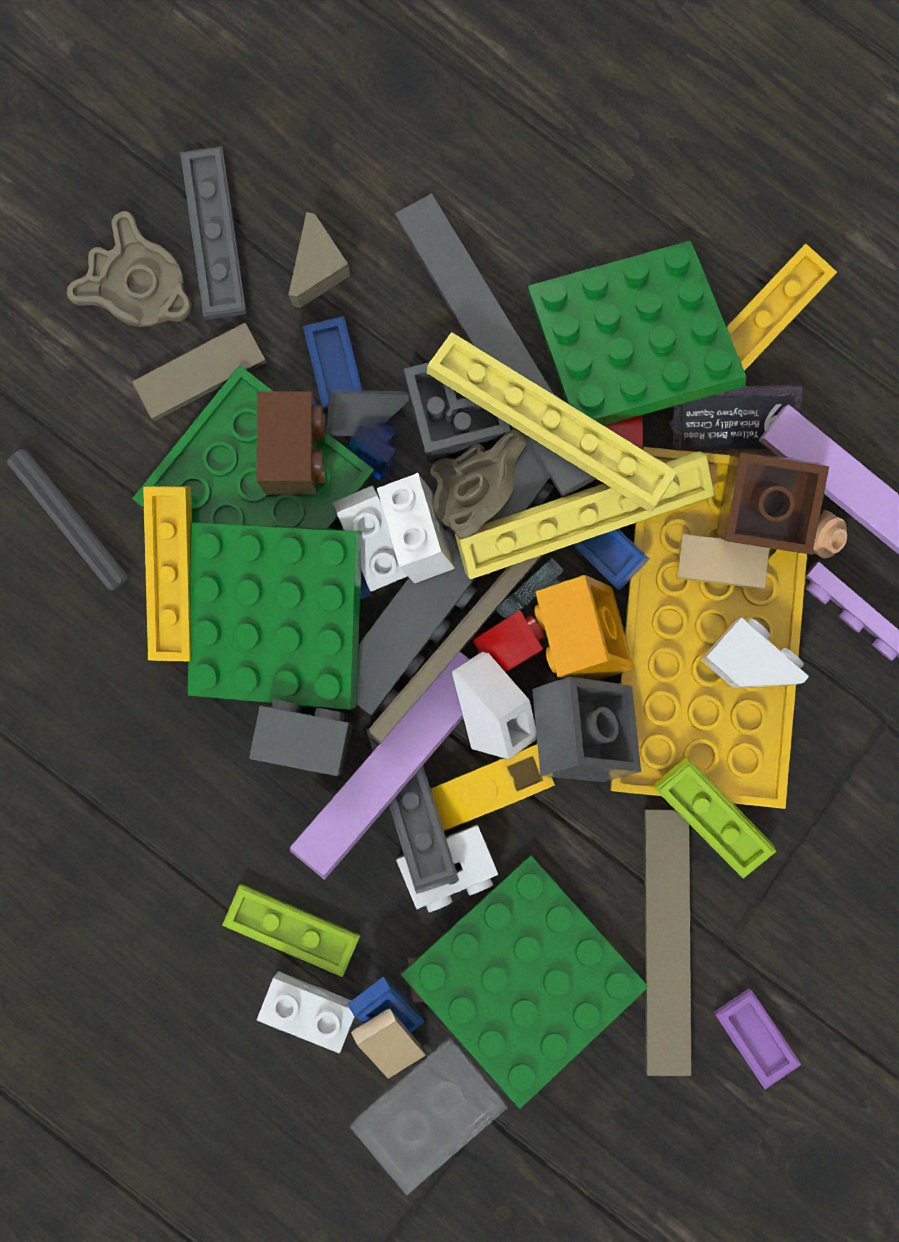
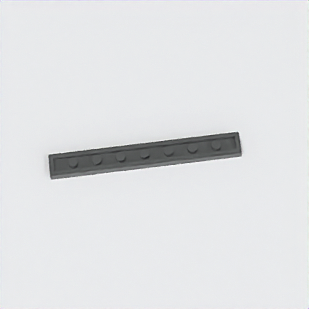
[395,193,596,498]

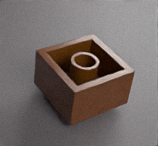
[256,391,326,495]
[716,449,829,555]

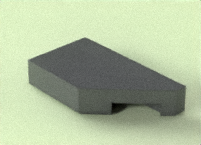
[326,390,409,436]

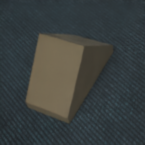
[288,212,351,308]

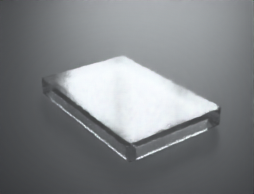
[350,1037,508,1195]

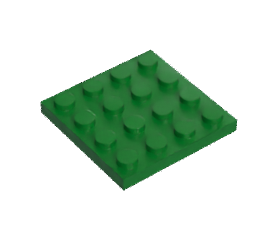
[528,240,746,426]
[132,365,375,529]
[188,522,362,710]
[401,855,648,1109]

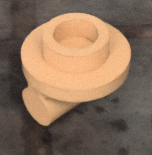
[812,510,847,558]

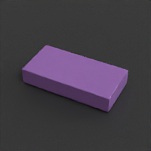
[713,988,801,1089]

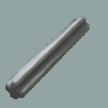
[7,449,128,590]

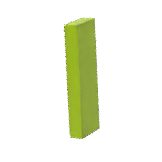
[655,756,776,879]
[222,884,360,977]

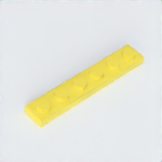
[427,332,678,513]
[455,451,714,579]

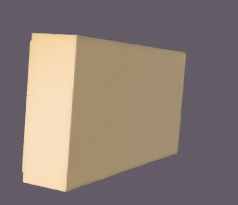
[676,534,769,589]
[351,1008,425,1079]

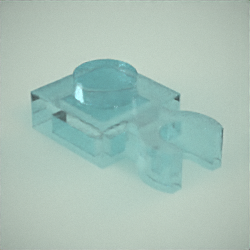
[496,558,564,620]

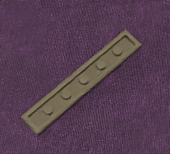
[369,554,544,744]
[644,809,691,1076]

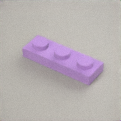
[805,562,899,661]

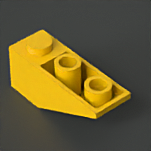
[431,744,555,830]

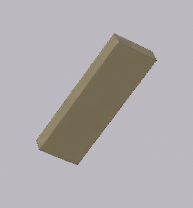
[132,323,267,421]

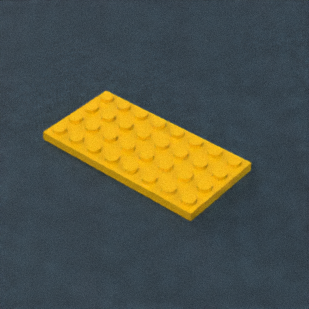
[609,447,807,809]

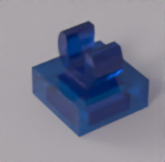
[348,422,396,481]

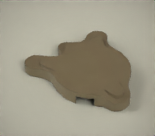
[67,211,192,327]
[430,430,527,538]

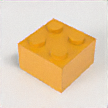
[535,575,634,681]

